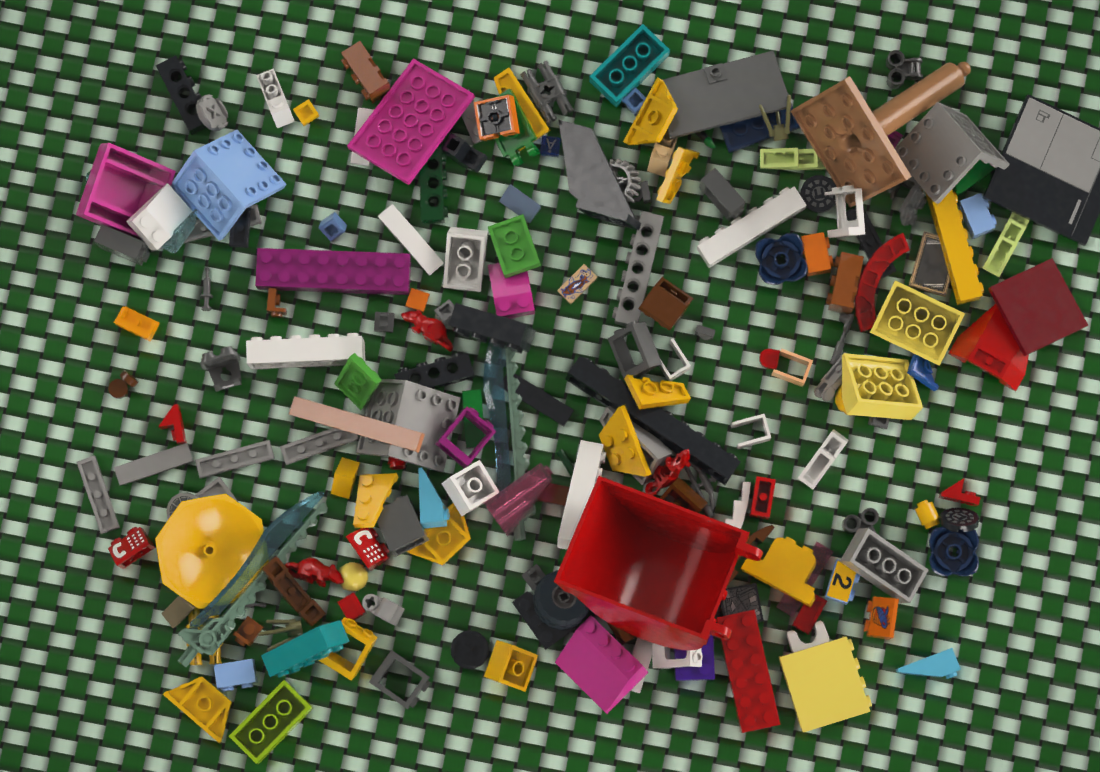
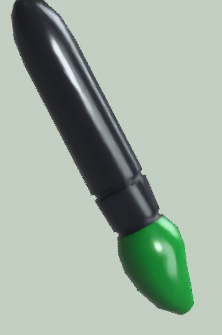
[695,131,716,149]

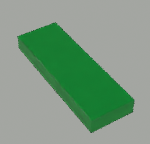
[462,389,485,449]

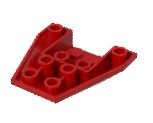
[948,303,1029,392]

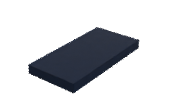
[719,103,800,153]

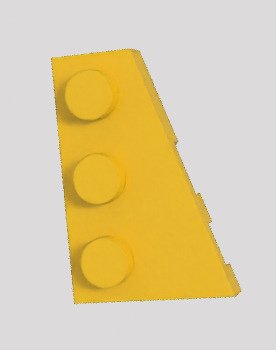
[656,147,700,204]
[624,375,691,409]

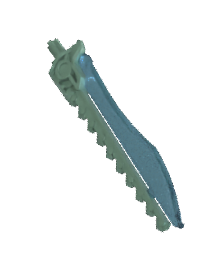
[483,342,536,541]
[177,491,328,667]

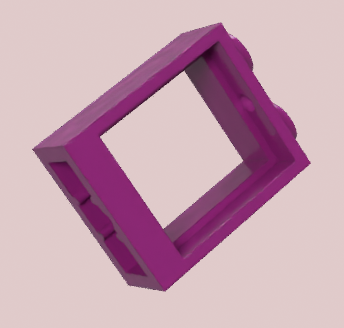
[435,407,496,468]

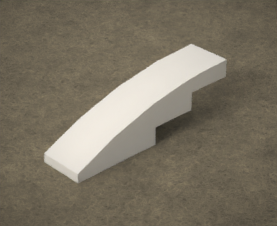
[378,204,444,275]
[724,482,751,529]

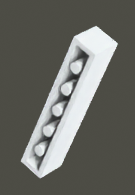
[697,186,807,268]
[557,440,606,549]

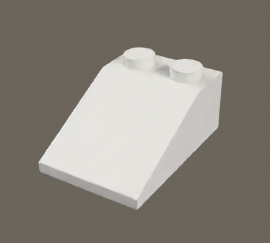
[126,183,193,250]
[443,227,488,292]

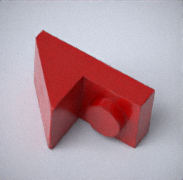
[158,404,187,445]
[939,478,980,507]

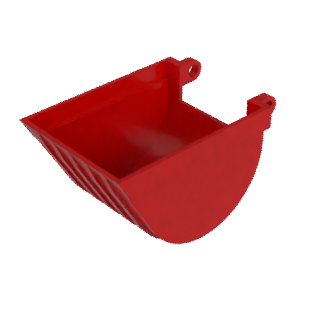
[554,476,763,650]

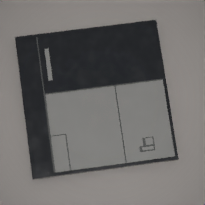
[982,94,1100,246]

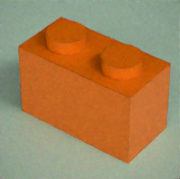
[801,232,834,277]

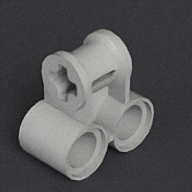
[362,594,405,626]

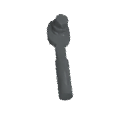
[829,314,854,365]

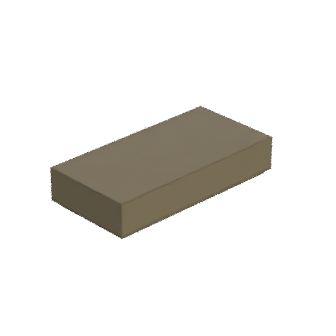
[161,596,196,628]

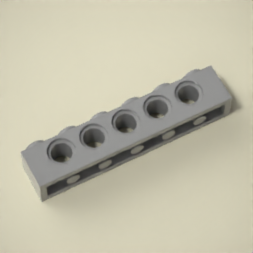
[612,211,664,326]

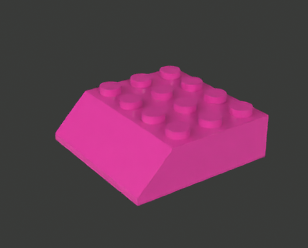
[76,142,176,240]

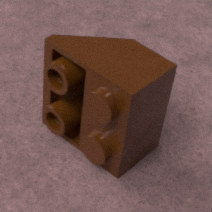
[638,277,694,330]

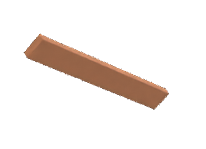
[289,396,425,453]

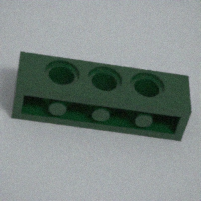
[419,145,448,224]

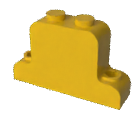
[741,536,816,607]

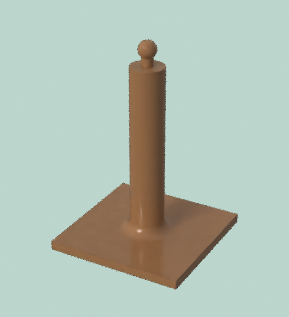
[791,62,971,208]

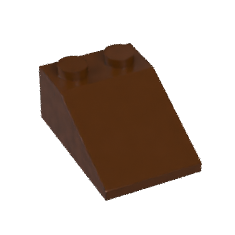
[660,477,708,513]

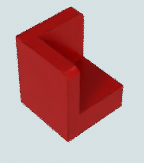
[337,593,367,621]

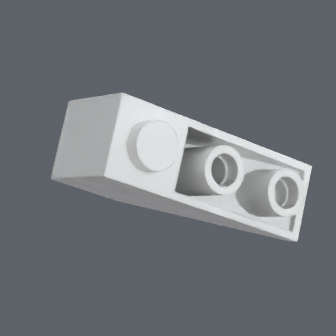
[256,68,295,128]

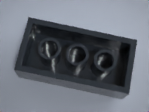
[449,303,536,354]

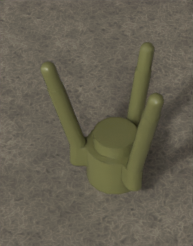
[759,95,791,141]
[258,619,303,652]

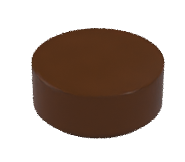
[120,370,139,387]
[108,379,129,399]

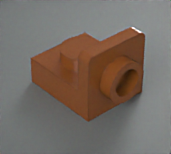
[267,288,287,318]
[233,616,264,647]

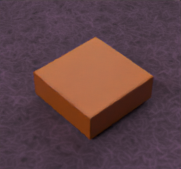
[405,288,430,313]

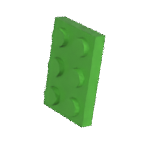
[488,214,541,279]
[334,353,382,410]

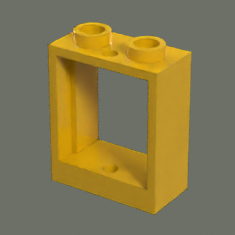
[318,617,378,681]

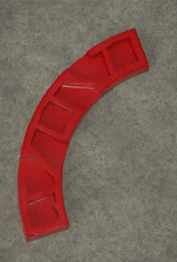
[855,233,910,332]

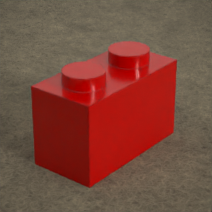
[749,476,776,520]

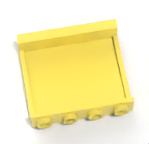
[778,636,872,732]

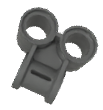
[886,50,923,90]
[842,508,879,534]

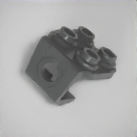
[888,177,926,226]
[200,346,242,392]

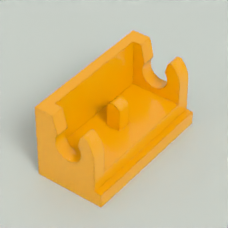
[114,306,160,342]

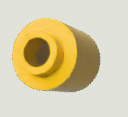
[915,500,940,529]

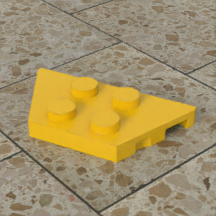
[623,77,678,145]
[599,405,651,477]
[407,503,471,566]
[163,676,232,743]

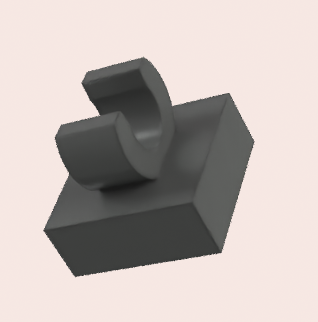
[633,181,652,204]
[374,312,395,333]
[521,564,545,591]

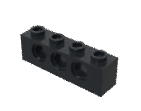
[156,55,207,135]
[394,352,475,389]

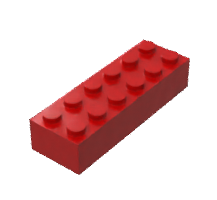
[715,609,780,733]

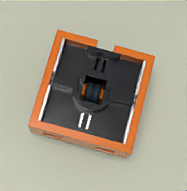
[473,95,520,141]

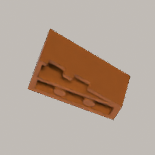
[341,41,391,104]
[826,252,864,314]

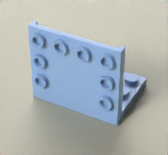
[171,130,287,241]

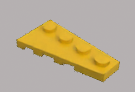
[494,68,551,151]

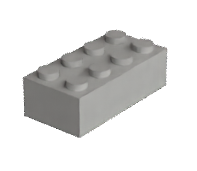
[840,528,928,603]

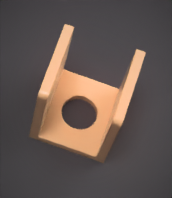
[772,349,813,387]

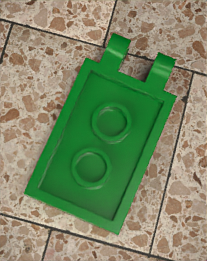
[494,89,540,166]

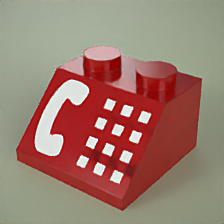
[108,527,155,569]
[346,528,390,571]

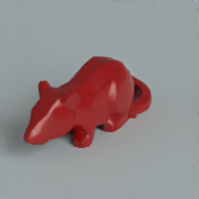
[401,310,454,352]
[645,449,691,496]
[285,558,344,587]

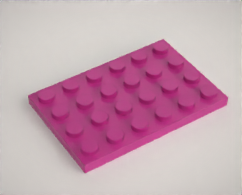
[347,58,475,185]

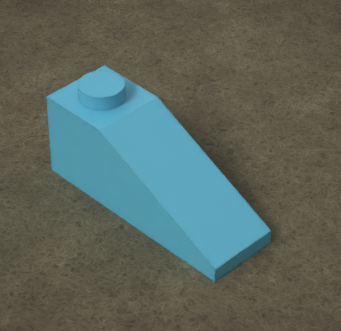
[418,468,450,529]
[896,648,961,679]

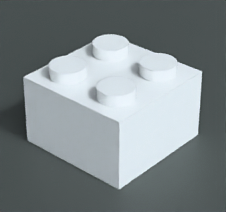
[442,460,500,516]

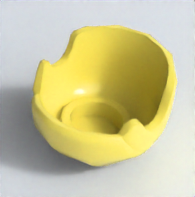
[339,562,368,591]

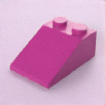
[488,263,535,319]

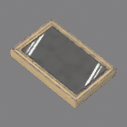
[908,231,950,297]

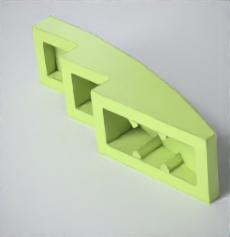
[760,148,826,170]
[982,212,1030,277]

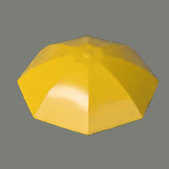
[155,494,269,609]

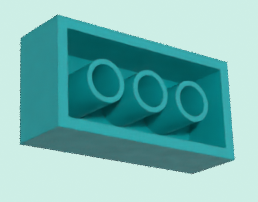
[589,24,670,107]
[261,620,350,678]

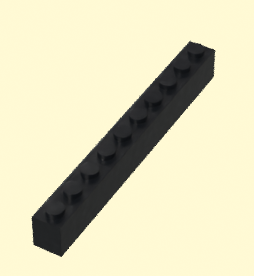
[565,355,741,485]

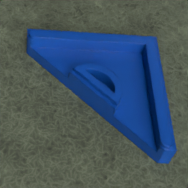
[907,353,939,391]

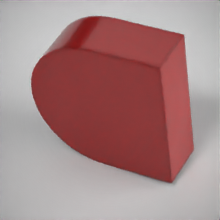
[759,349,780,370]

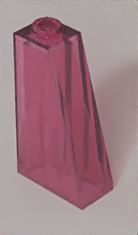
[484,463,553,537]

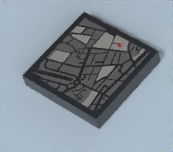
[720,583,764,622]

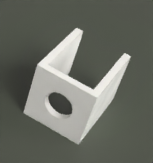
[659,338,691,381]
[731,414,771,449]

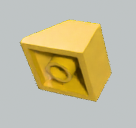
[484,640,538,692]

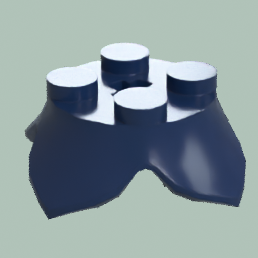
[755,233,807,285]
[929,527,979,576]

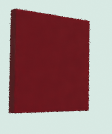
[988,258,1088,356]

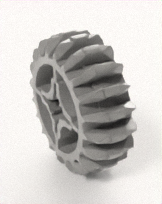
[609,159,641,202]

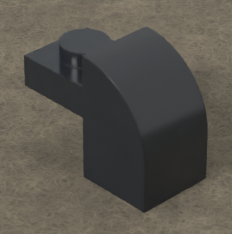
[441,133,488,173]

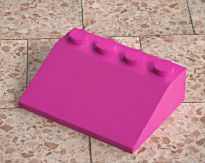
[555,615,648,714]

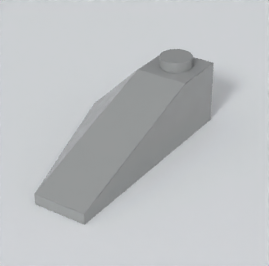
[599,406,672,485]

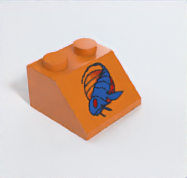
[864,597,899,640]

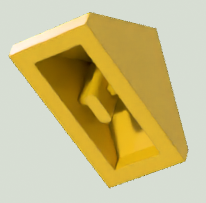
[331,457,361,499]

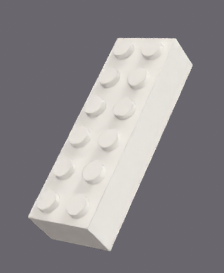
[246,333,365,369]

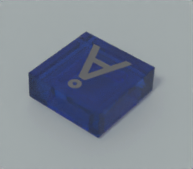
[540,135,561,158]

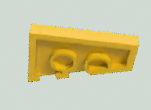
[353,473,399,528]

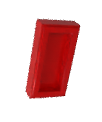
[791,594,827,635]

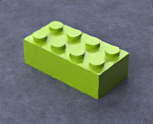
[229,680,313,764]

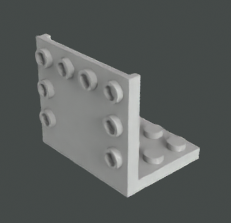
[895,102,1010,204]
[356,379,461,472]

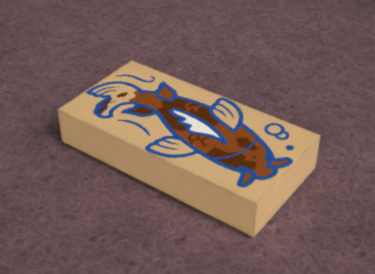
[557,264,598,305]

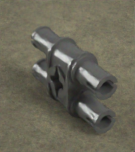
[520,61,574,124]

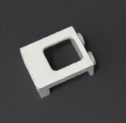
[824,185,865,238]
[652,643,702,669]

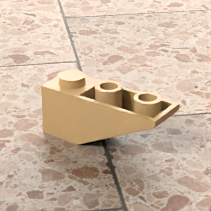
[647,130,678,177]

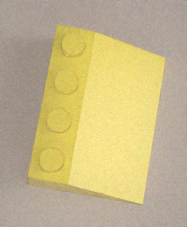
[870,280,965,366]
[842,353,923,420]

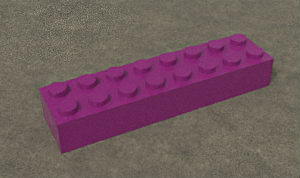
[255,248,411,295]

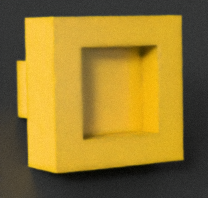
[293,99,319,126]

